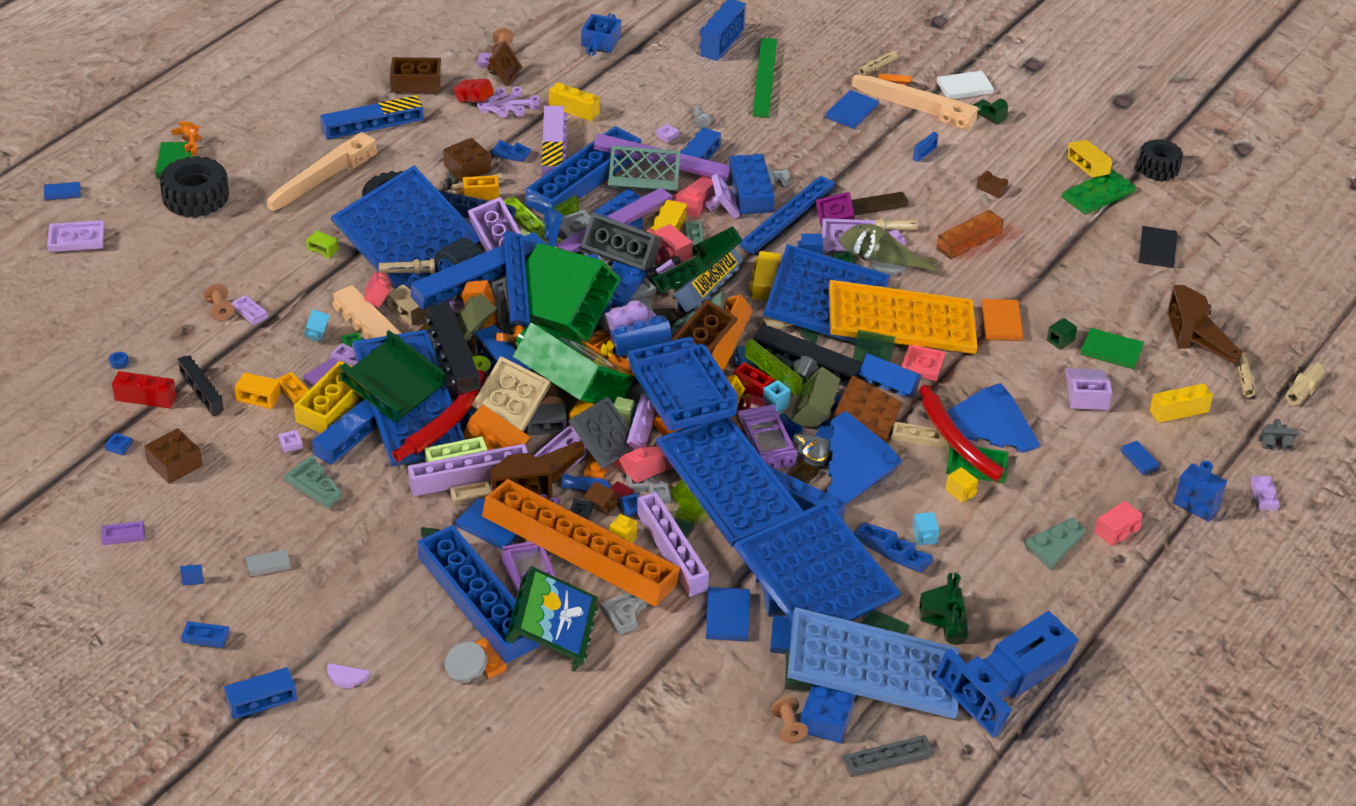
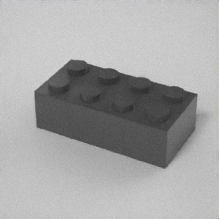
[581,213,663,270]

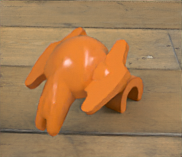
[171,121,202,156]
[496,325,524,350]

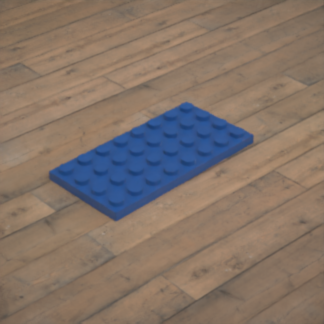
[352,329,465,467]
[656,417,803,547]

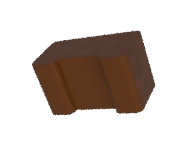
[977,171,1008,198]

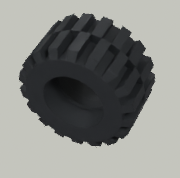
[1137,139,1183,181]

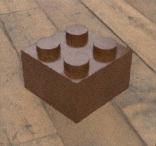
[443,138,491,182]
[144,428,203,484]

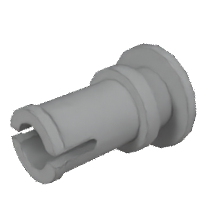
[692,106,711,129]

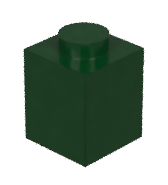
[1046,318,1077,350]

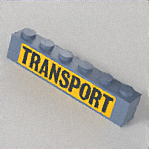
[673,248,743,312]

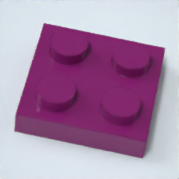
[816,192,855,228]

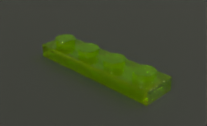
[745,338,803,396]

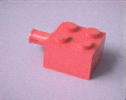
[647,224,693,265]

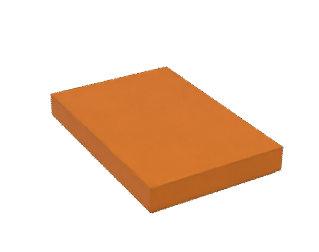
[981,299,1023,341]

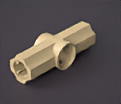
[1285,363,1326,406]

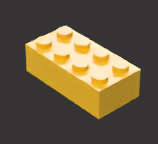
[294,361,364,433]

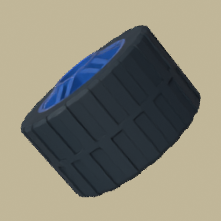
[434,238,490,284]

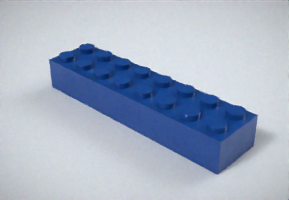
[526,126,641,215]
[417,525,541,663]

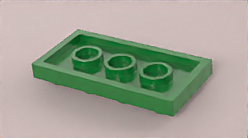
[1062,169,1136,215]

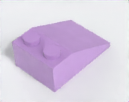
[597,301,649,334]

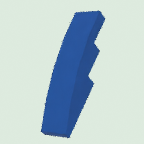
[853,522,934,573]

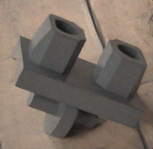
[1258,419,1298,450]

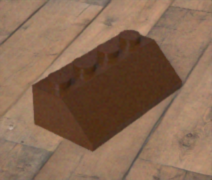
[671,299,738,352]

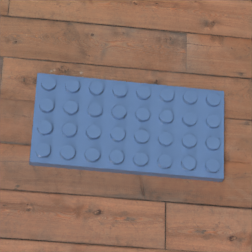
[787,607,959,719]

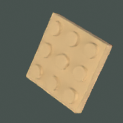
[472,356,552,432]

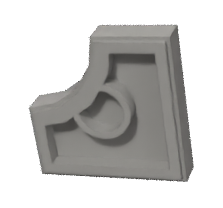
[600,592,647,635]

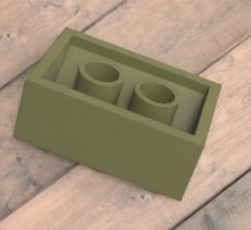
[456,293,497,345]
[788,367,840,427]

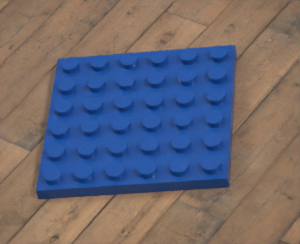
[331,165,481,289]
[763,244,890,348]
[733,501,902,622]

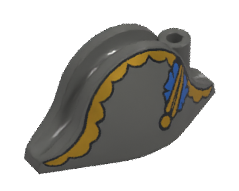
[794,434,833,467]

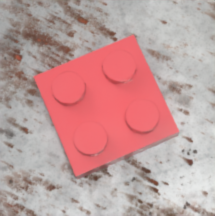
[901,345,946,381]

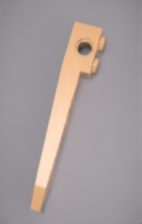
[852,75,978,131]
[267,132,377,211]

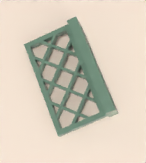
[608,146,680,194]

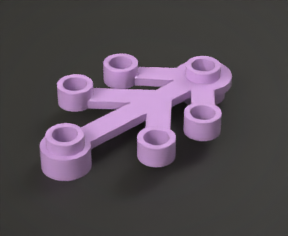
[477,87,542,117]

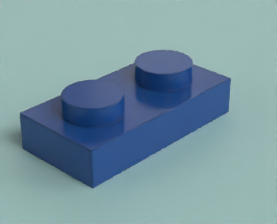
[181,621,230,648]

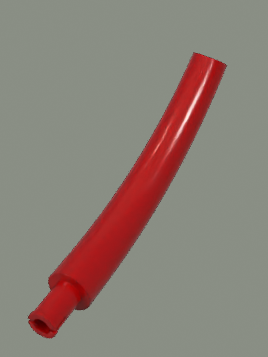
[392,370,487,462]
[919,385,1004,482]

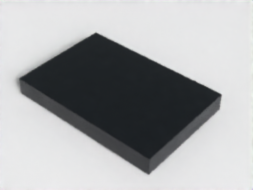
[1138,226,1177,268]

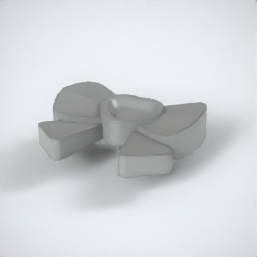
[767,167,790,188]

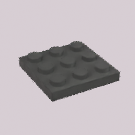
[569,397,634,469]

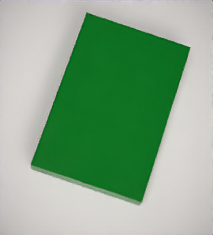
[155,142,194,178]
[1080,327,1144,369]
[946,446,1009,483]

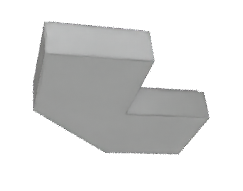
[626,474,671,504]

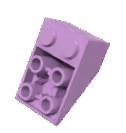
[1065,368,1112,410]

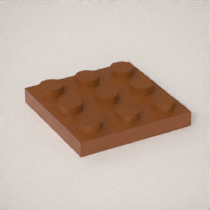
[833,376,903,442]

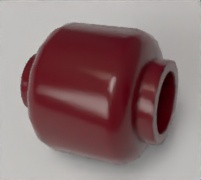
[738,393,768,411]

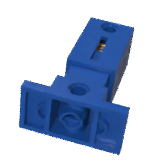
[934,610,1079,738]

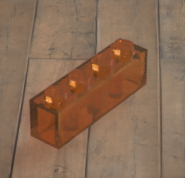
[936,210,1004,260]

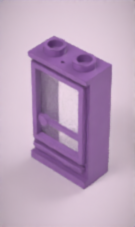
[737,405,797,469]
[502,542,557,598]

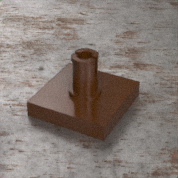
[487,41,522,86]

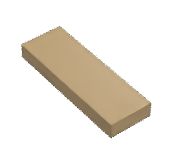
[891,422,949,449]

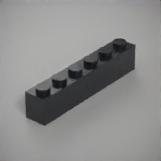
[425,302,481,394]
[753,324,863,387]

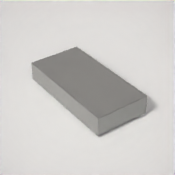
[246,549,291,577]

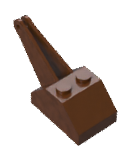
[1167,285,1242,363]
[490,441,585,500]

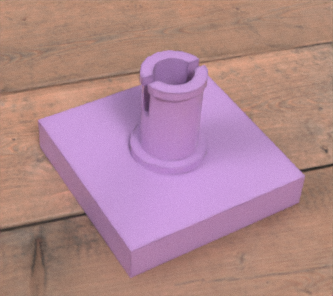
[705,173,740,219]

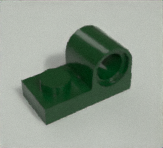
[973,98,1008,125]

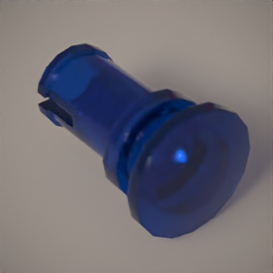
[779,413,803,441]

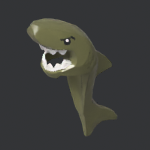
[840,224,939,271]

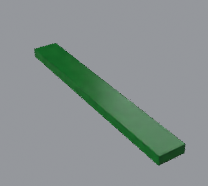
[753,38,777,118]

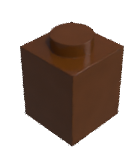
[584,481,619,516]

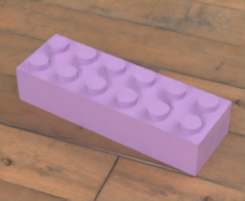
[468,197,521,279]

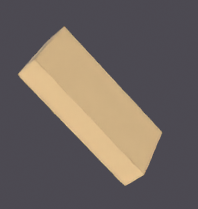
[449,480,491,506]

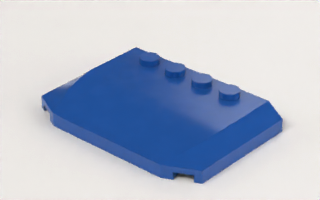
[628,337,738,431]

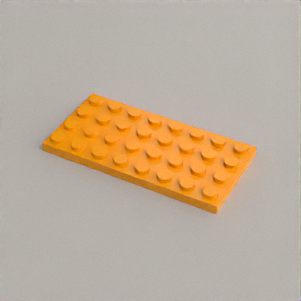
[829,280,978,354]

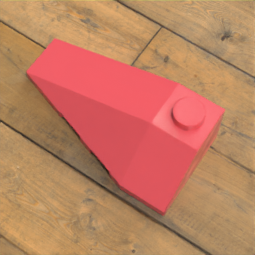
[672,176,715,218]
[614,446,673,483]

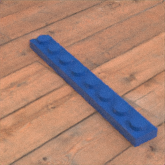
[739,175,835,254]

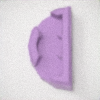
[327,663,370,688]

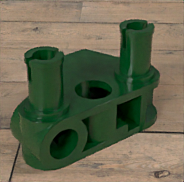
[919,572,968,645]

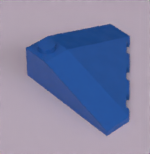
[947,383,1040,453]
[827,411,903,505]

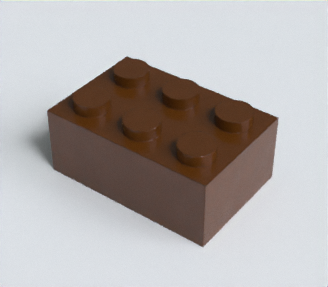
[390,57,442,93]

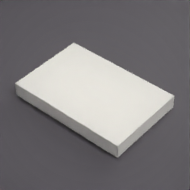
[936,71,994,99]

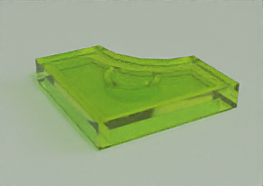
[670,480,705,524]

